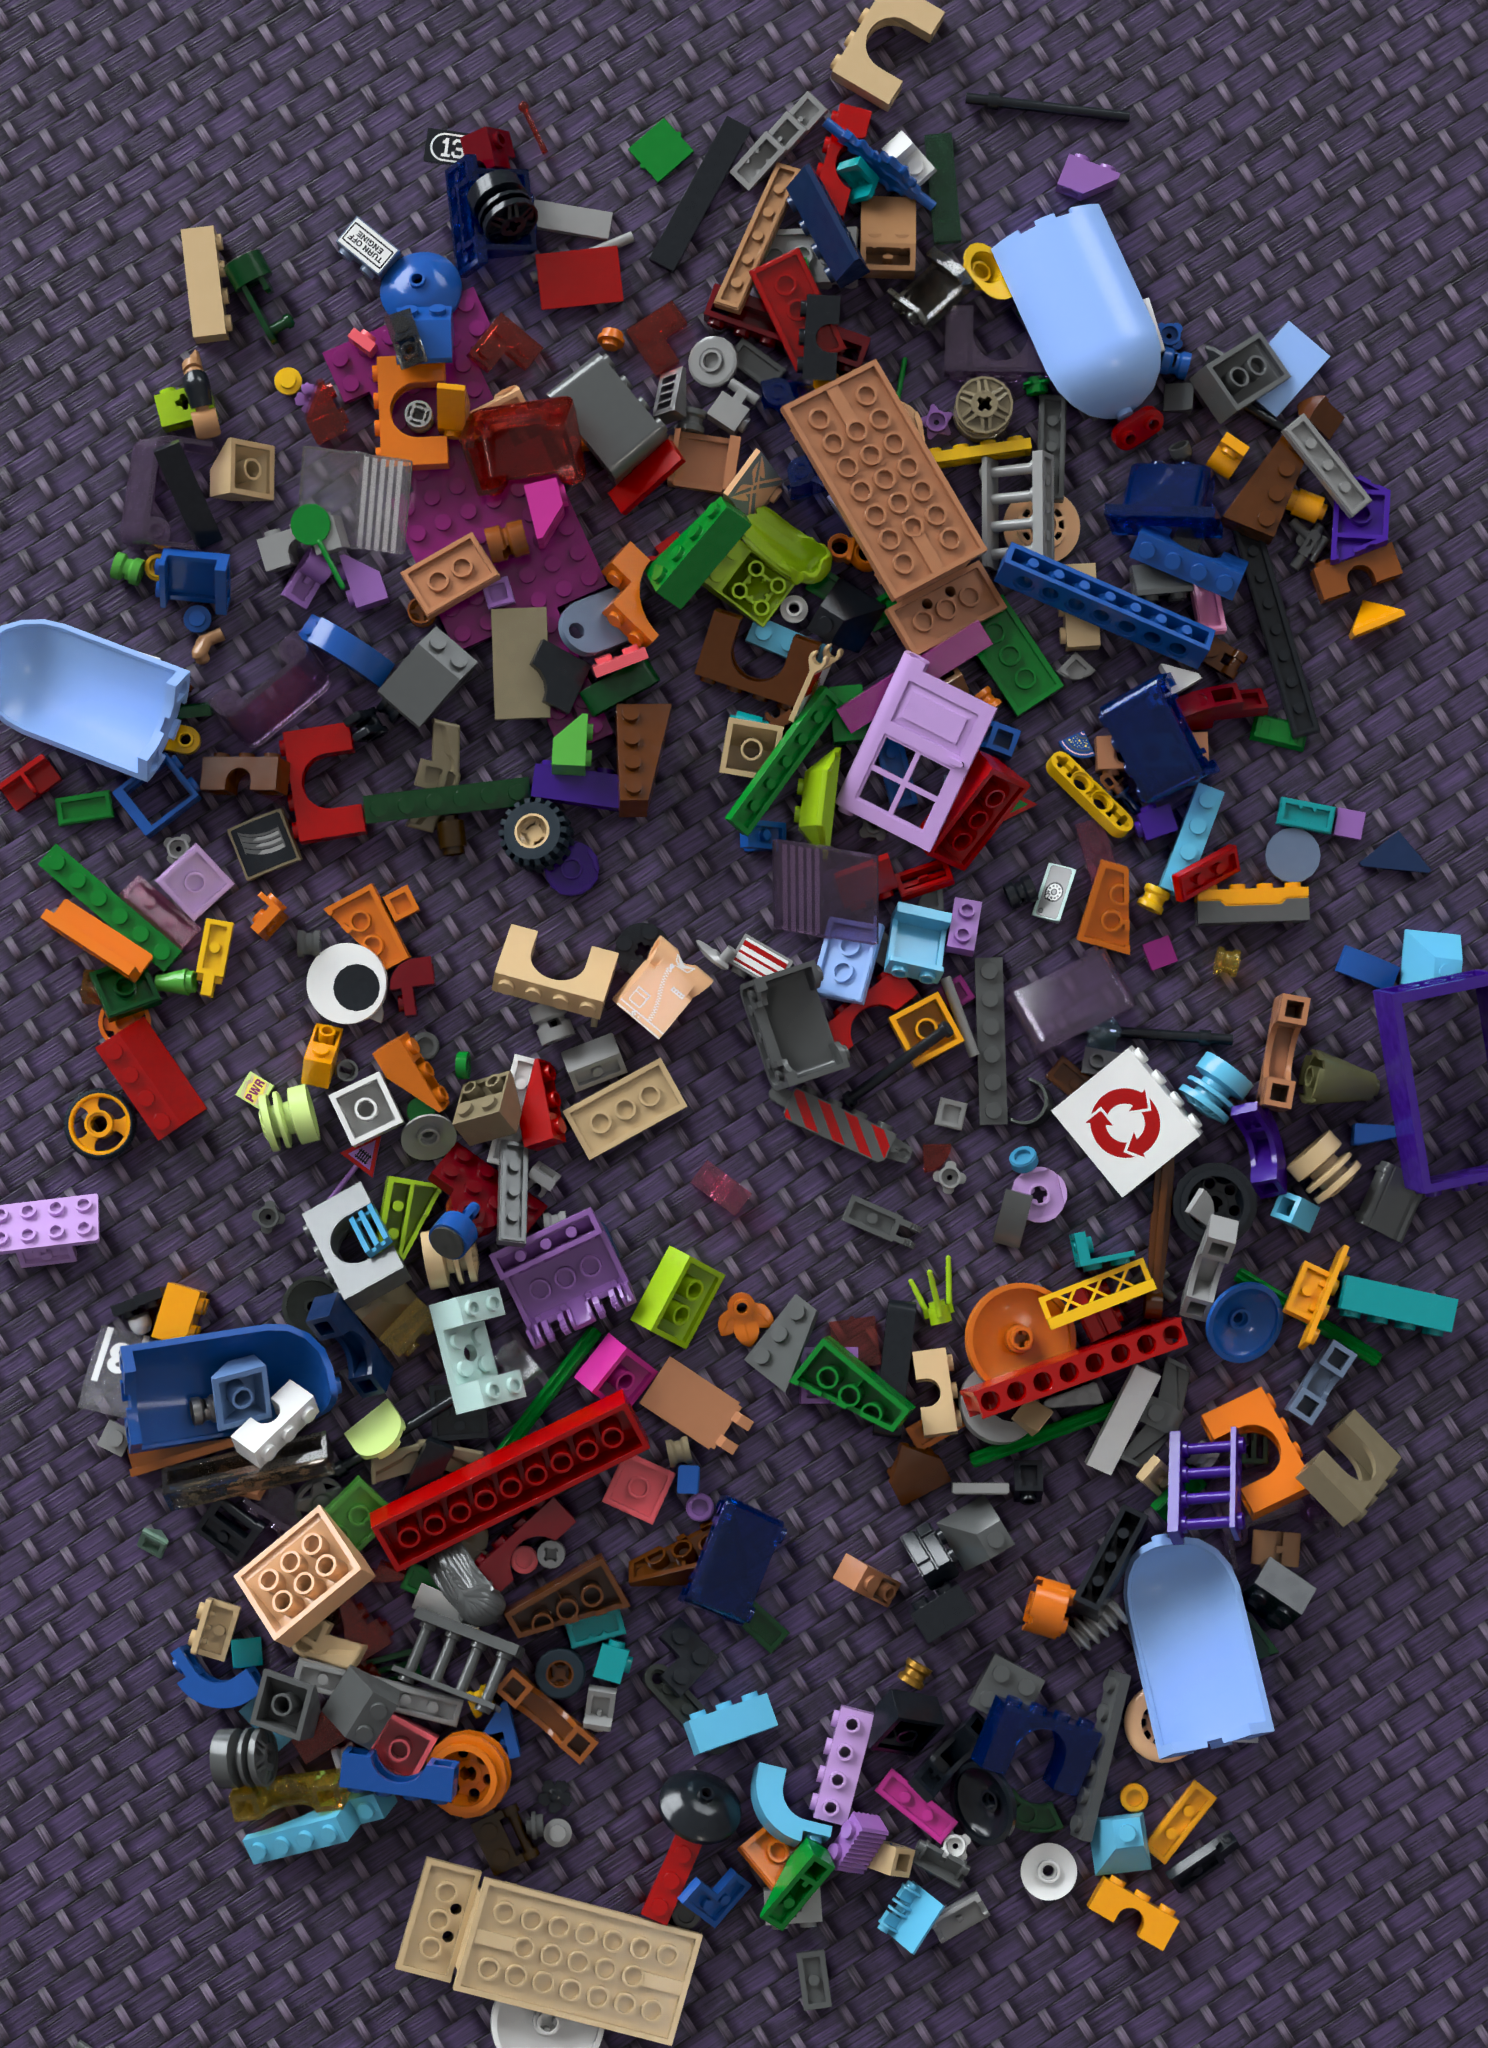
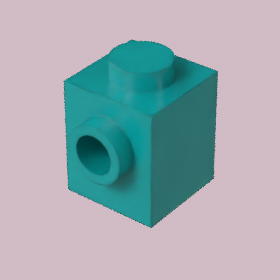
[593,1638,633,1684]

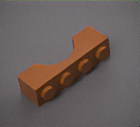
[496,1666,600,1765]

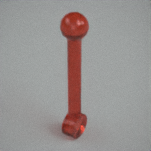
[518,101,548,154]

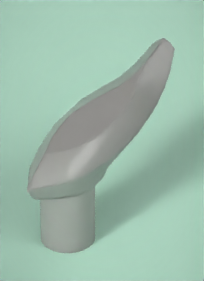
[696,940,737,970]

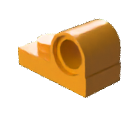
[1205,432,1250,480]

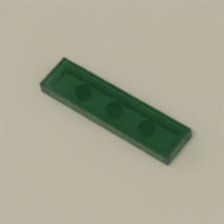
[924,133,962,245]

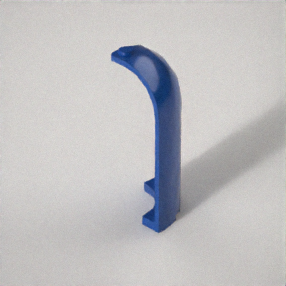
[119,1324,342,1454]

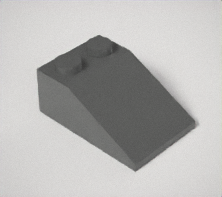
[1189,332,1291,425]
[377,626,478,729]

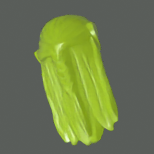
[742,505,833,585]

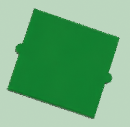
[628,118,694,183]

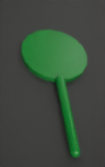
[290,503,346,590]

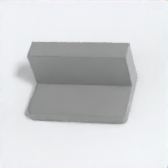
[561,1033,628,1092]

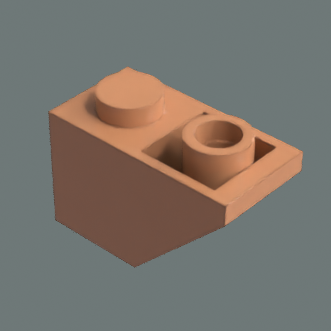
[833,1553,901,1608]

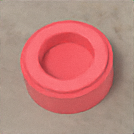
[510,1545,538,1574]

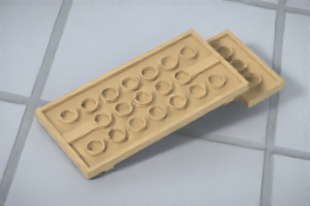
[395,1856,703,2046]

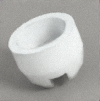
[127,1312,152,1335]

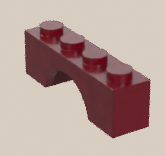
[473,1496,576,1592]

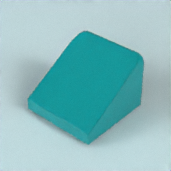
[231,1637,263,1669]

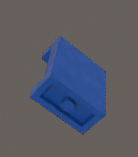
[154,548,231,615]

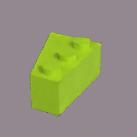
[374,1176,442,1261]

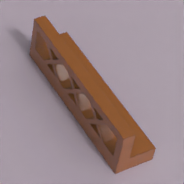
[127,1438,234,1477]

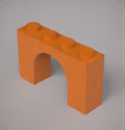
[372,356,450,472]
[1201,1386,1310,1521]

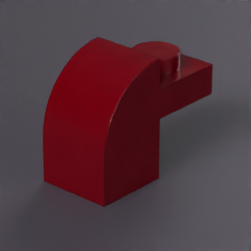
[390,956,436,1018]

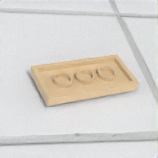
[563,1057,688,1160]

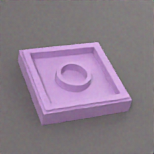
[155,843,234,922]

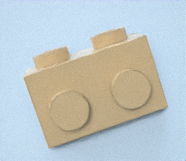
[188,1597,242,1662]

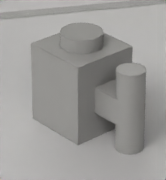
[707,378,761,436]

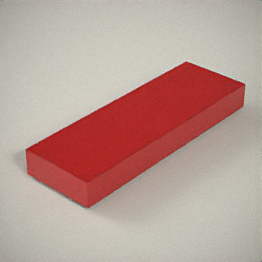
[608,439,686,515]
[1172,844,1241,902]

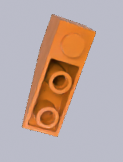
[372,1032,450,1113]

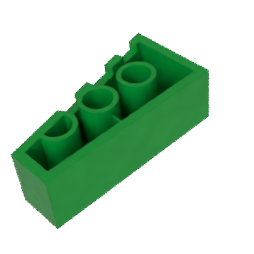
[644,496,752,609]
[788,1335,916,1432]

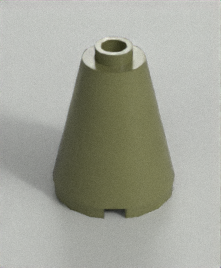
[1298,1049,1380,1105]

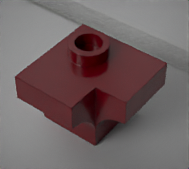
[460,126,516,171]

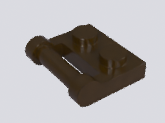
[470,1802,540,1876]

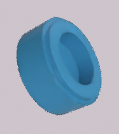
[1009,1146,1039,1173]

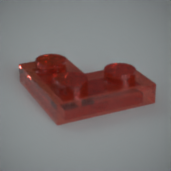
[626,300,687,378]
[466,312,543,373]

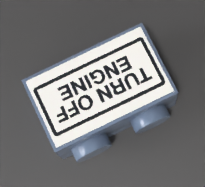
[336,216,402,282]

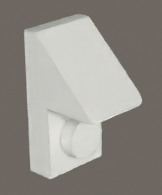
[882,130,937,186]
[1146,664,1201,710]

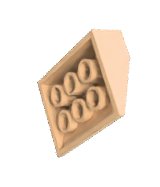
[234,1505,376,1648]

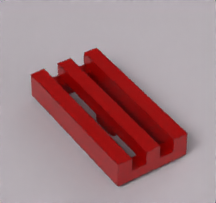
[894,860,955,902]

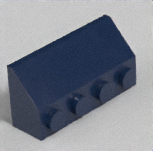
[786,164,870,289]

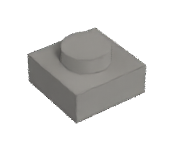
[97,1419,128,1457]

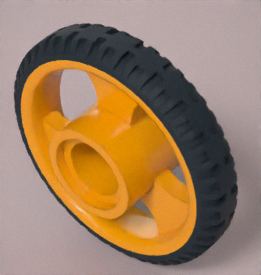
[64,1088,137,1161]

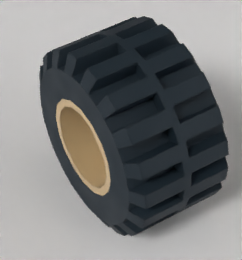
[499,797,574,873]

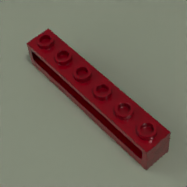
[704,283,871,374]

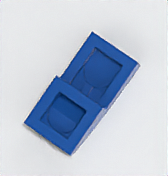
[1335,945,1400,989]

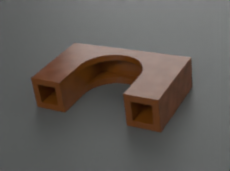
[694,607,823,710]

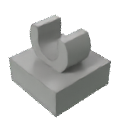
[528,1161,562,1198]

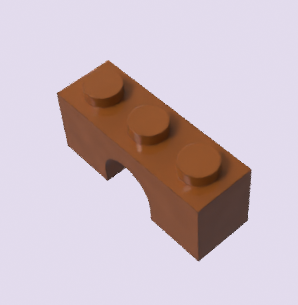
[1310,542,1403,604]

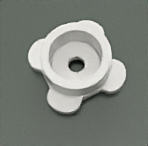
[941,1831,971,1861]

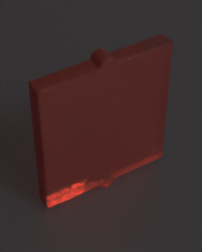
[829,1316,881,1366]

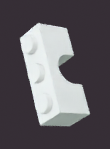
[231,1379,319,1469]

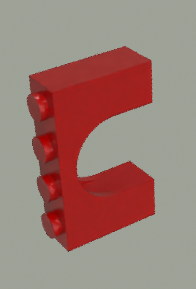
[279,723,368,845]

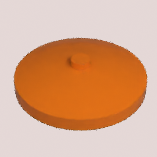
[965,1283,1076,1382]

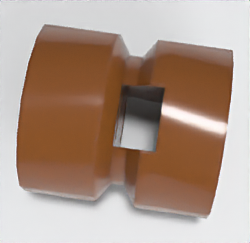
[484,519,530,564]

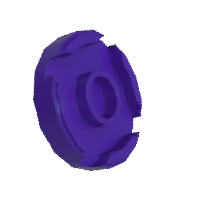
[544,841,600,897]

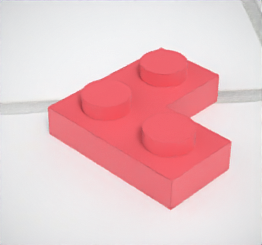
[591,644,649,678]

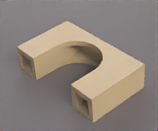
[830,0,945,112]
[492,924,619,1020]

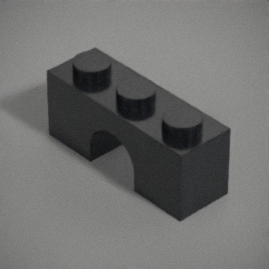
[797,294,841,382]

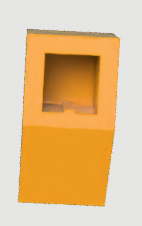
[301,1023,343,1089]

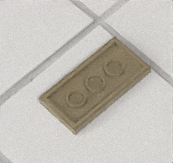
[491,607,551,721]

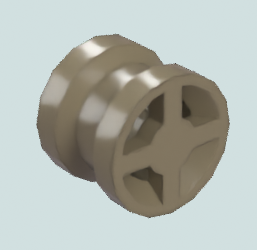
[665,1436,693,1468]

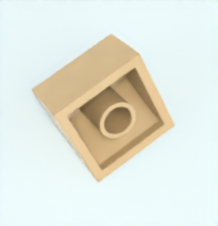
[719,717,784,778]

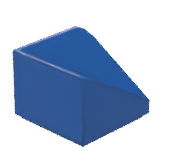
[677,1465,700,1494]

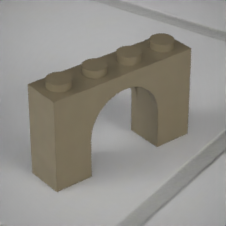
[1295,1409,1402,1527]

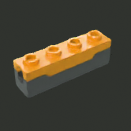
[1194,882,1310,926]

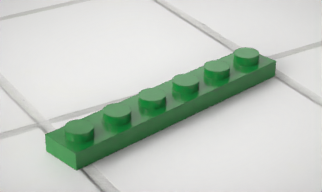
[725,685,844,836]
[38,843,183,973]

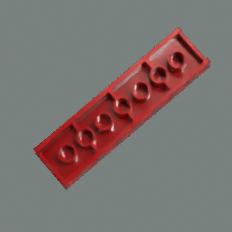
[959,1317,1189,1419]

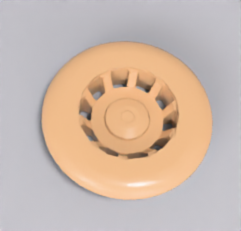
[1003,496,1080,561]
[1124,1689,1186,1763]

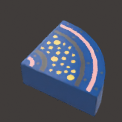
[1058,731,1095,759]

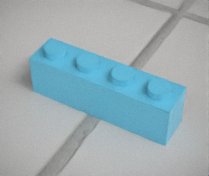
[1158,783,1225,896]

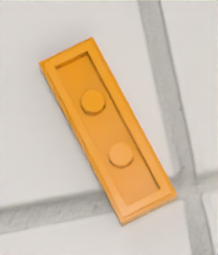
[1148,1779,1217,1865]

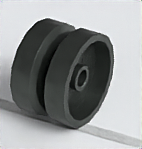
[282,1276,338,1338]

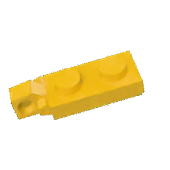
[196,918,235,998]

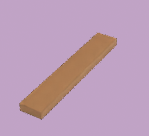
[714,162,801,315]

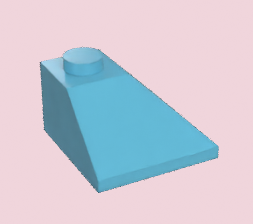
[1399,929,1463,985]
[1090,1812,1152,1876]

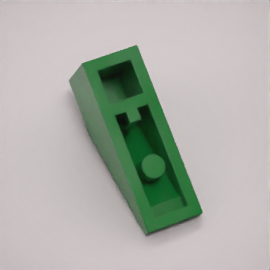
[760,1837,835,1931]

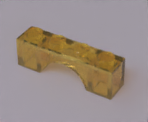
[228,1768,351,1822]

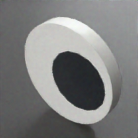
[306,943,388,1024]

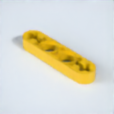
[1046,751,1133,838]

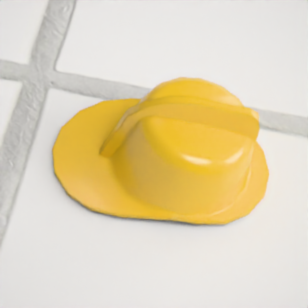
[962,243,1012,300]

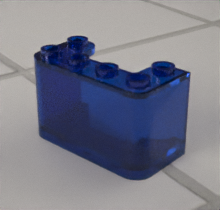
[1098,672,1221,805]

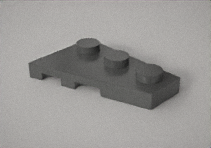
[744,1294,820,1394]

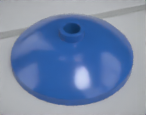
[380,252,462,321]
[1206,1282,1283,1363]

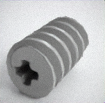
[1066,1597,1128,1651]

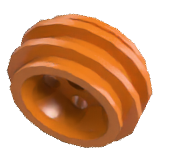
[426,1729,512,1818]

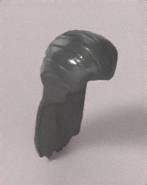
[427,1541,506,1627]

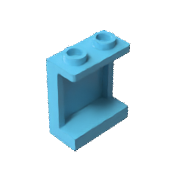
[884,901,952,984]

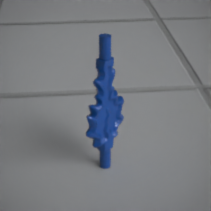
[822,117,937,211]

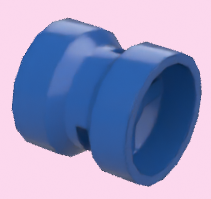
[1159,346,1192,380]

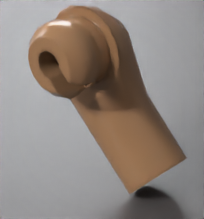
[191,627,226,665]

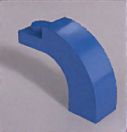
[297,614,395,687]
[170,1644,262,1708]

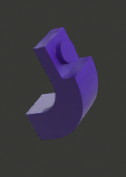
[1231,1101,1287,1199]

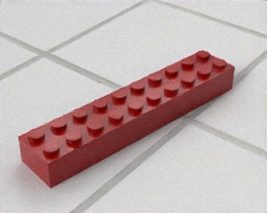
[370,1389,650,1572]

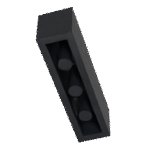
[1072,1504,1149,1623]

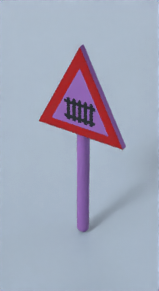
[327,1135,382,1200]

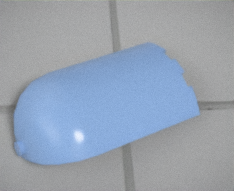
[991,204,1161,421]
[0,619,190,782]
[1123,1534,1275,1759]

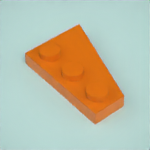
[1076,859,1130,955]
[323,883,411,970]

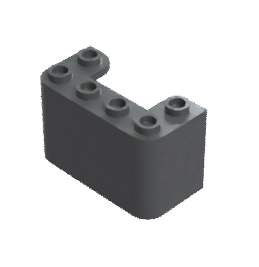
[546,353,668,486]

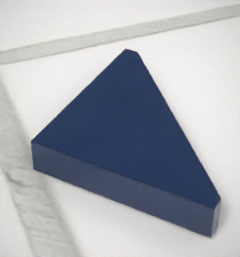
[1358,831,1431,874]

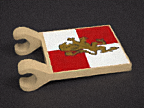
[788,643,844,722]

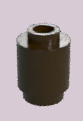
[436,815,467,857]

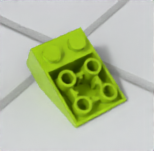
[702,540,795,628]

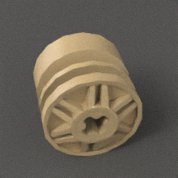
[1286,1130,1362,1204]
[420,1230,480,1290]

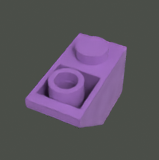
[1055,154,1121,201]
[337,554,390,612]

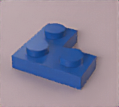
[677,1867,752,1928]

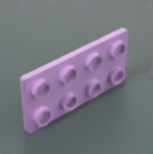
[0,1194,100,1268]

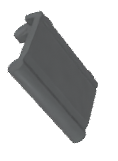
[1353,1160,1424,1244]

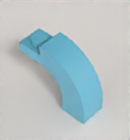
[751,1762,833,1847]

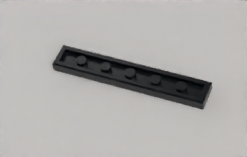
[649,116,751,274]

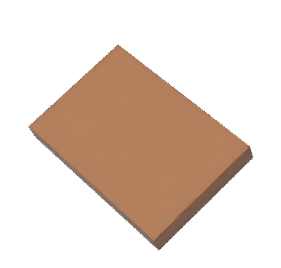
[400,532,501,620]

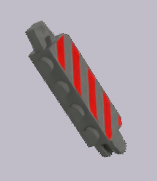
[768,1085,913,1164]

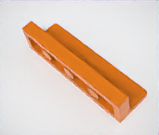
[40,899,153,983]

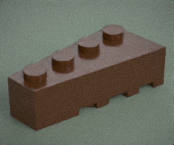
[1218,435,1304,545]
[615,704,672,817]

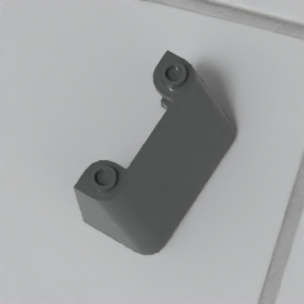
[740,959,850,1091]

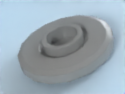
[688,336,738,388]

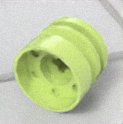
[259,1084,320,1152]

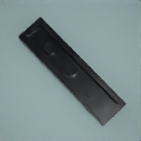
[153,439,223,550]

